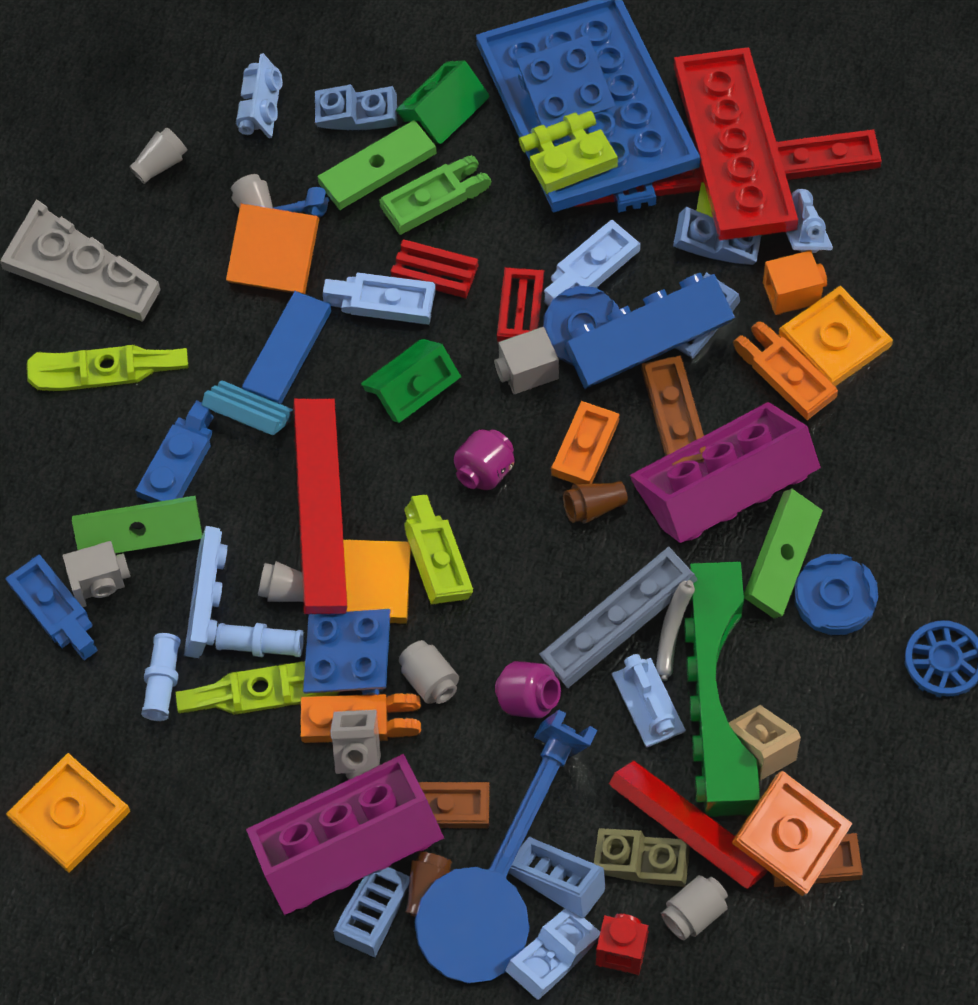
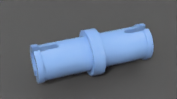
[216,623,304,657]
[141,633,181,721]

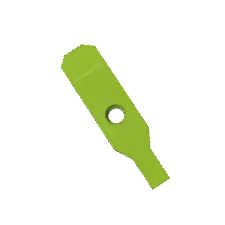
[27,345,188,391]
[176,661,340,714]

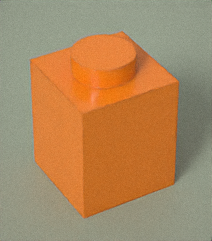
[763,250,827,315]

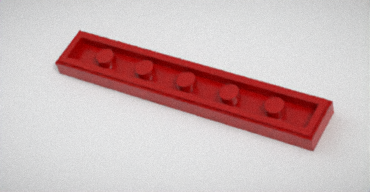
[293,399,347,614]

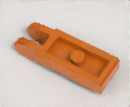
[733,321,838,420]
[301,693,421,743]

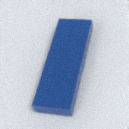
[242,291,331,404]

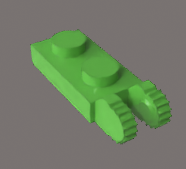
[380,155,492,235]

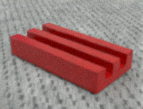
[391,239,478,298]
[497,268,544,343]

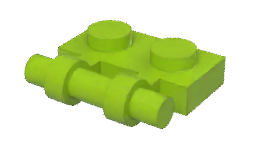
[519,110,618,194]

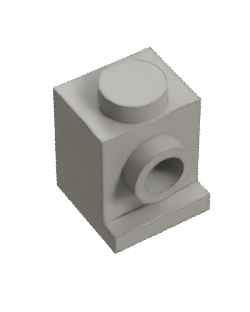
[63,541,131,607]
[331,710,381,779]

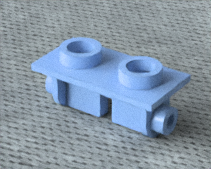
[236,53,282,138]
[786,189,833,253]
[612,654,686,748]

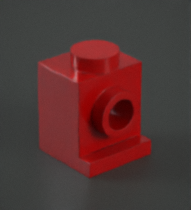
[596,914,649,975]

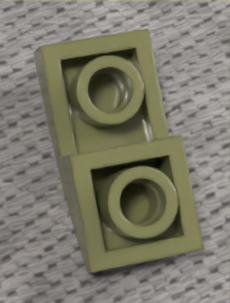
[594,828,691,887]

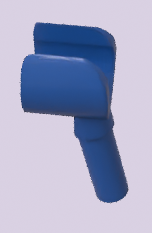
[273,187,329,217]

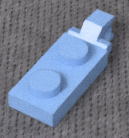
[544,220,640,306]
[323,273,435,325]

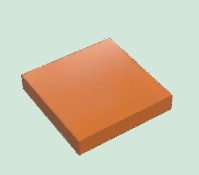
[226,203,319,294]
[732,771,852,896]

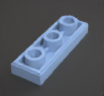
[184,526,227,658]

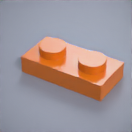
[551,401,619,484]

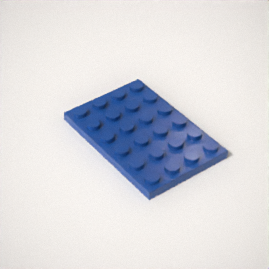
[476,0,700,212]

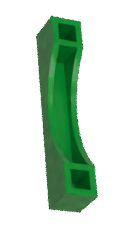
[684,562,760,817]

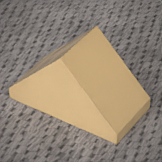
[729,705,801,781]

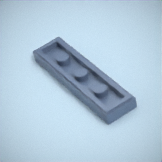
[539,547,697,688]

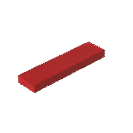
[609,761,768,889]

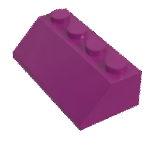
[630,402,821,543]
[246,754,444,915]

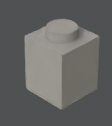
[494,327,559,394]

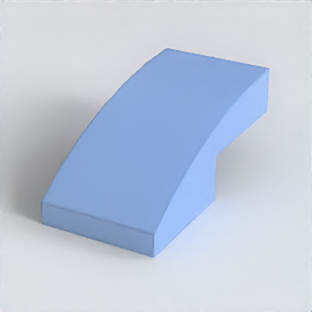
[505,909,600,1000]

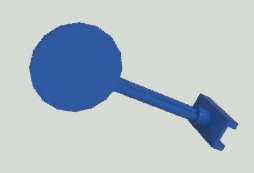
[415,710,597,984]

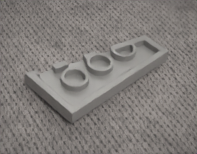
[0,199,160,321]

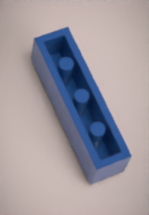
[564,273,735,389]

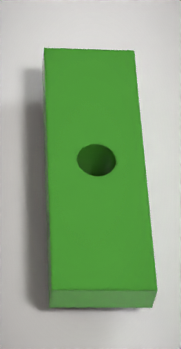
[318,120,436,210]
[744,489,823,618]
[72,496,202,553]

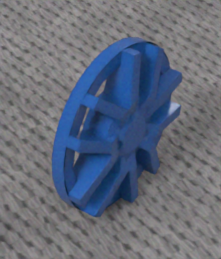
[905,621,978,698]

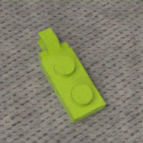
[404,495,473,604]

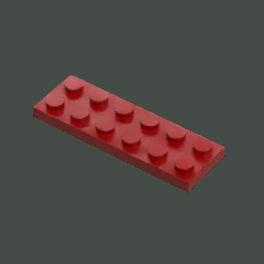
[674,47,798,241]

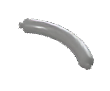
[656,580,695,681]

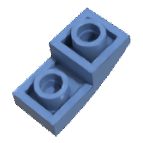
[315,84,397,130]
[673,207,761,265]

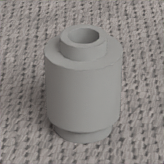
[399,640,459,704]
[661,875,728,940]

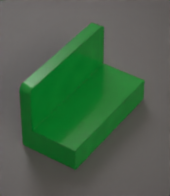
[396,60,489,144]
[361,339,461,423]

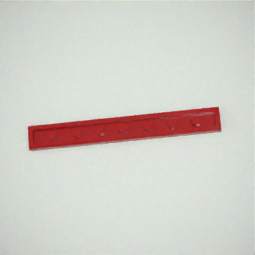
[575,129,882,207]

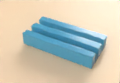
[202,381,293,435]

